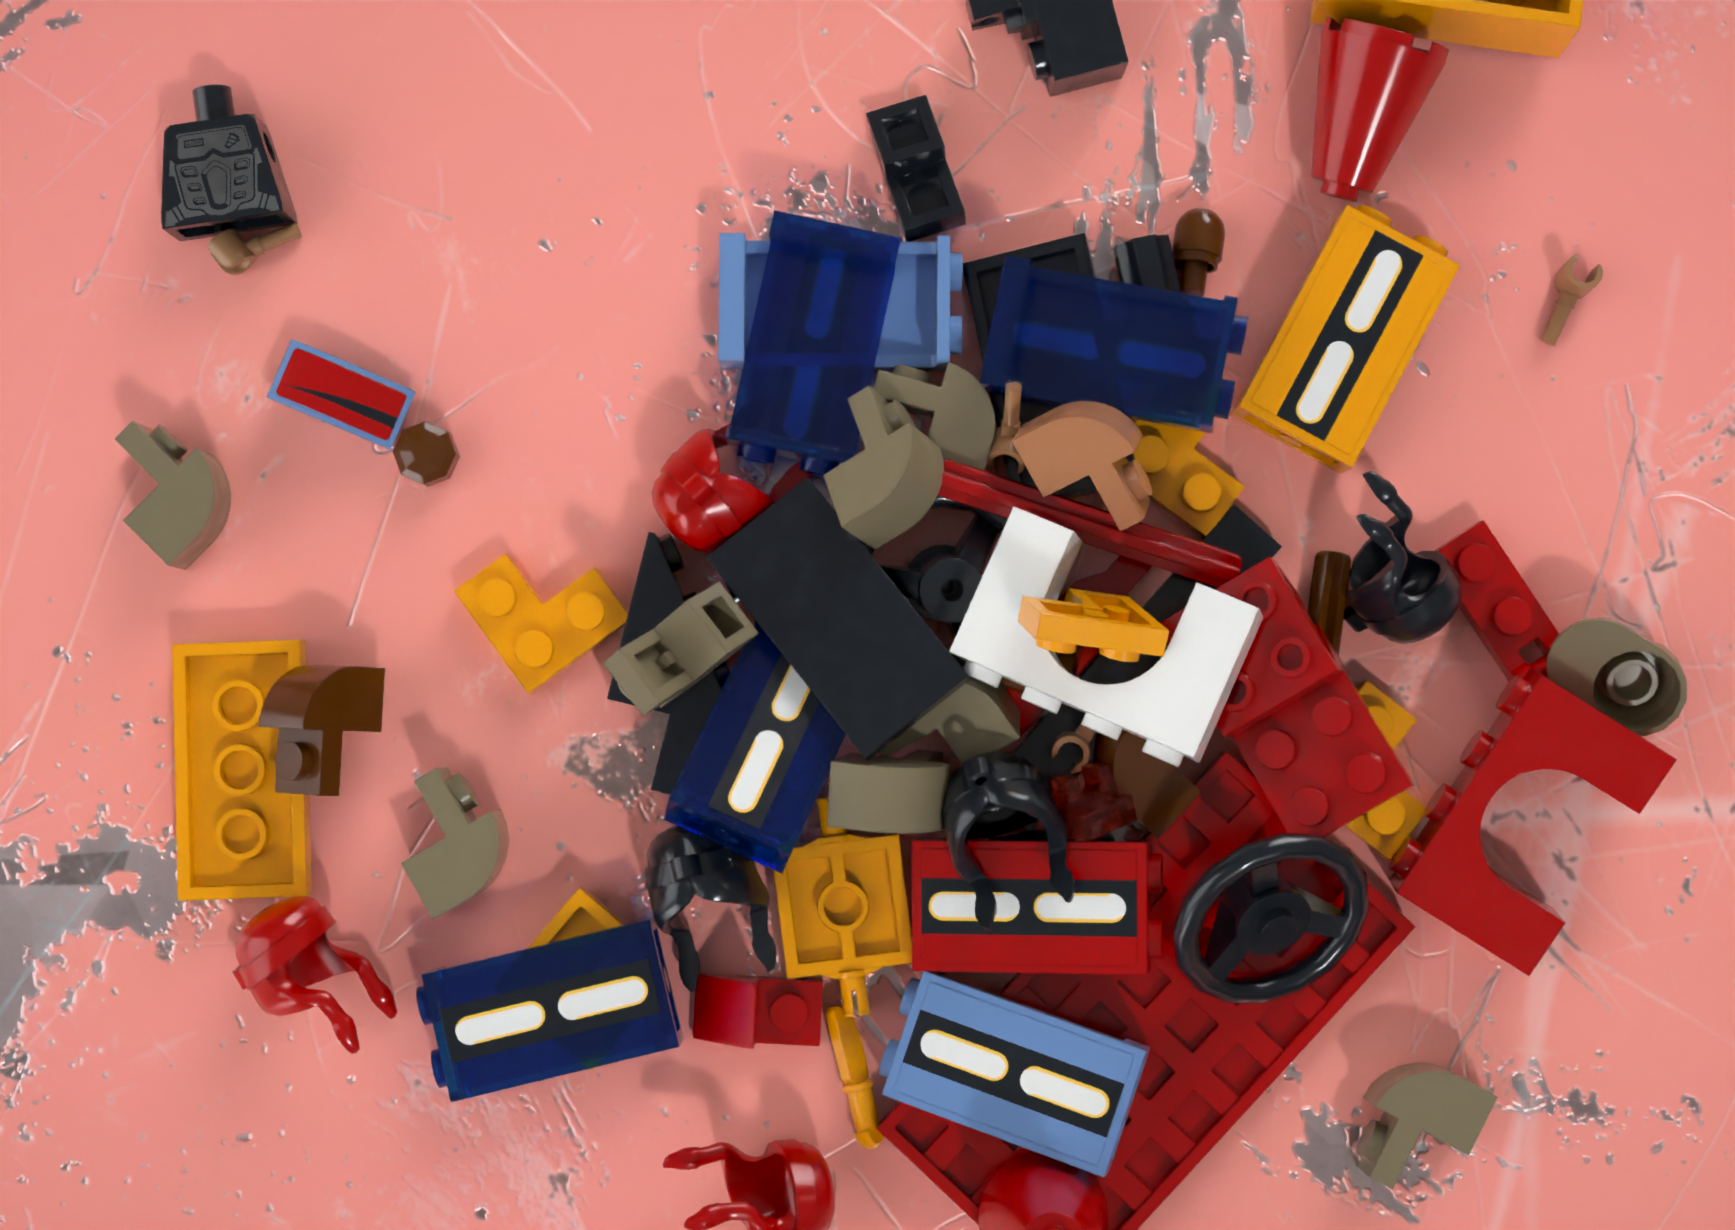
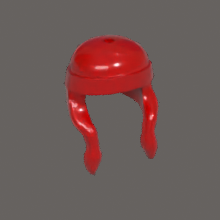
[651,398,822,553]
[232,896,397,1054]
[663,1139,835,1230]

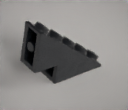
[607,532,785,819]

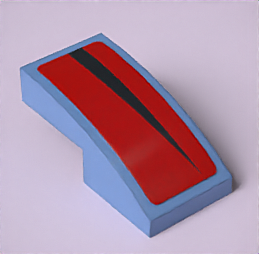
[266,339,416,450]

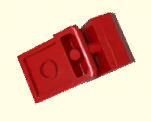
[1161,556,1415,838]

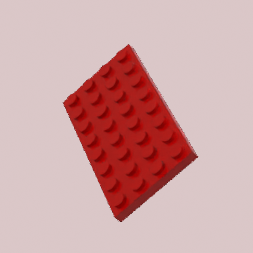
[876,751,1415,1230]

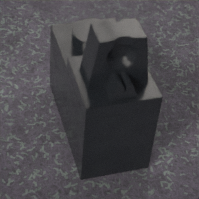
[966,0,1129,97]

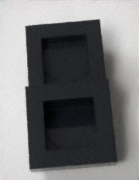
[866,95,966,242]

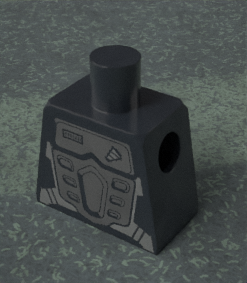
[161,84,298,241]

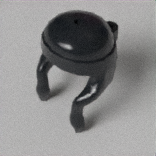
[1344,471,1462,644]
[942,751,1075,931]
[645,819,776,992]

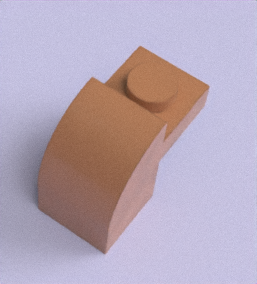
[1012,401,1153,531]

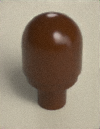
[1172,208,1225,297]

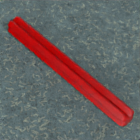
[937,459,1242,588]

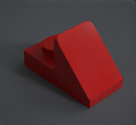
[693,973,823,1049]

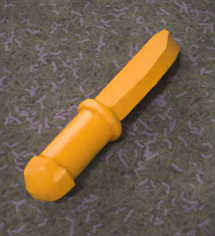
[825,1006,884,1149]

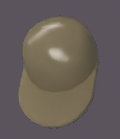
[1546,618,1687,736]

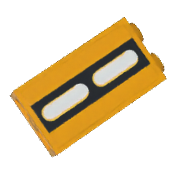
[1229,204,1460,474]

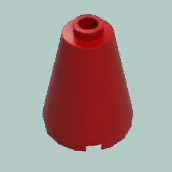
[1311,17,1449,202]
[978,1151,1108,1230]

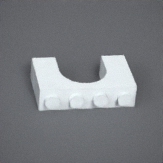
[949,506,1263,767]

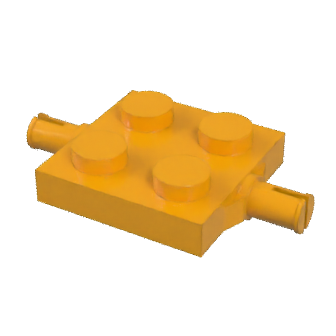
[771,798,912,1017]

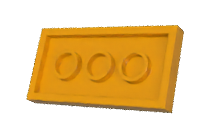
[172,639,312,901]

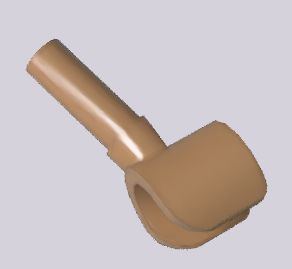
[208,222,302,275]
[1540,254,1603,346]
[987,382,1025,474]
[1051,722,1097,774]

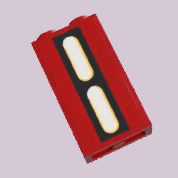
[912,838,1164,975]

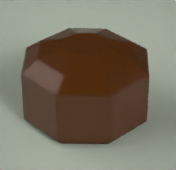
[393,421,460,487]

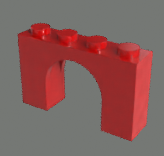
[1388,668,1677,976]

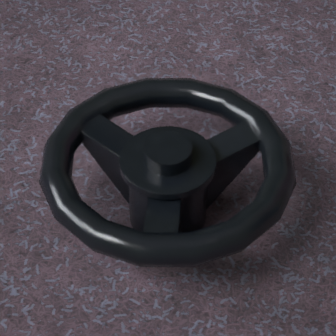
[859,496,1008,639]
[1173,833,1369,1003]

